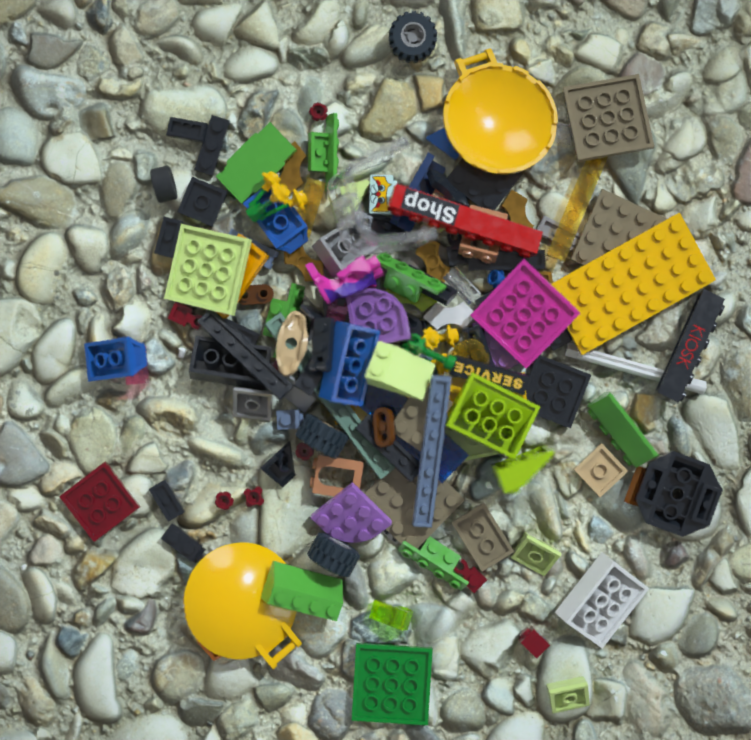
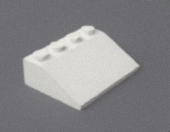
[555,552,649,648]

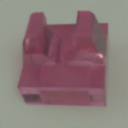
[325,299,348,322]

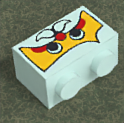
[369,175,397,216]

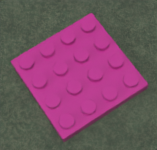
[470,259,581,368]

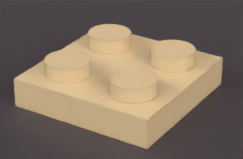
[573,443,628,497]

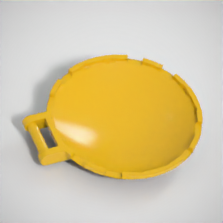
[443,48,558,174]
[183,542,302,670]

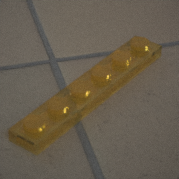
[546,157,608,263]

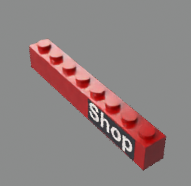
[386,184,543,258]

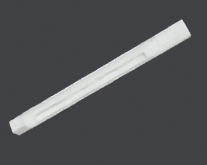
[565,343,707,394]

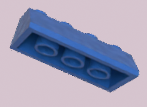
[318,320,380,406]

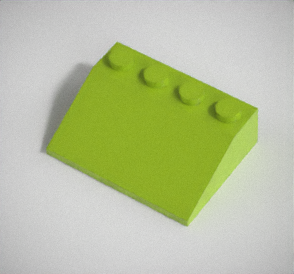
[445,372,540,459]
[491,445,555,495]

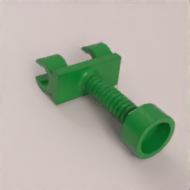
[404,334,457,371]

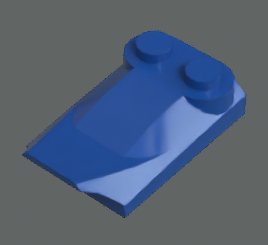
[243,188,308,254]
[84,337,147,382]

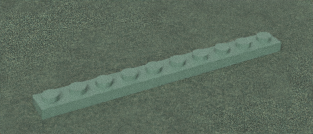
[264,312,395,479]

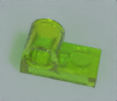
[369,599,413,631]

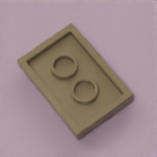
[394,385,453,451]
[451,502,514,572]

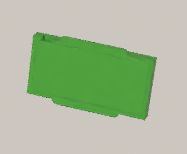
[216,122,297,204]

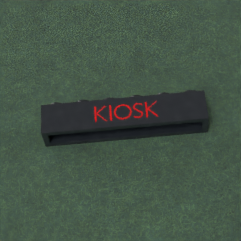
[653,289,725,405]

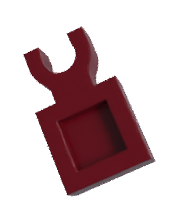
[167,301,202,330]
[454,558,488,593]

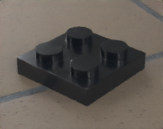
[177,177,228,227]

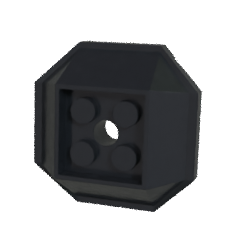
[635,450,723,537]

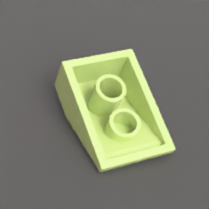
[365,341,435,401]

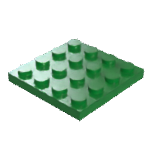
[351,643,433,725]

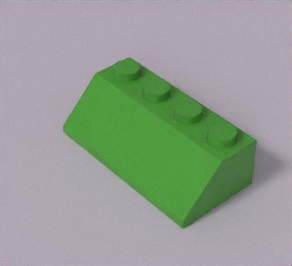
[587,392,658,467]
[261,561,343,621]

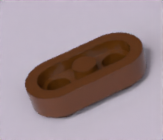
[239,284,274,305]
[373,408,395,447]

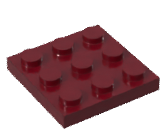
[59,461,141,542]

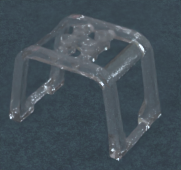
[327,136,437,256]

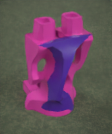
[305,255,384,304]

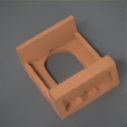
[458,205,508,263]
[309,454,364,496]

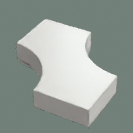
[423,302,474,330]

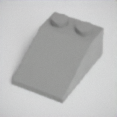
[312,218,384,278]

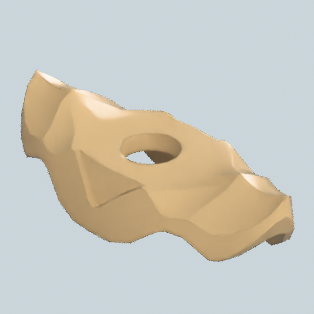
[276,311,308,377]

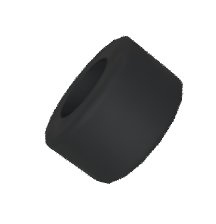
[150,165,178,203]

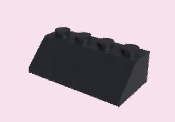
[189,336,272,390]

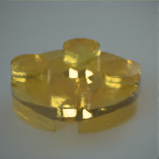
[452,338,490,364]

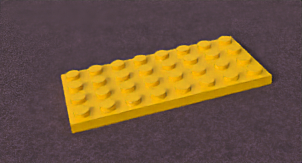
[551,212,716,355]

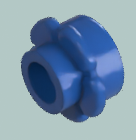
[487,270,505,288]

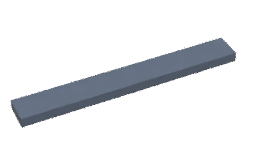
[412,375,451,528]

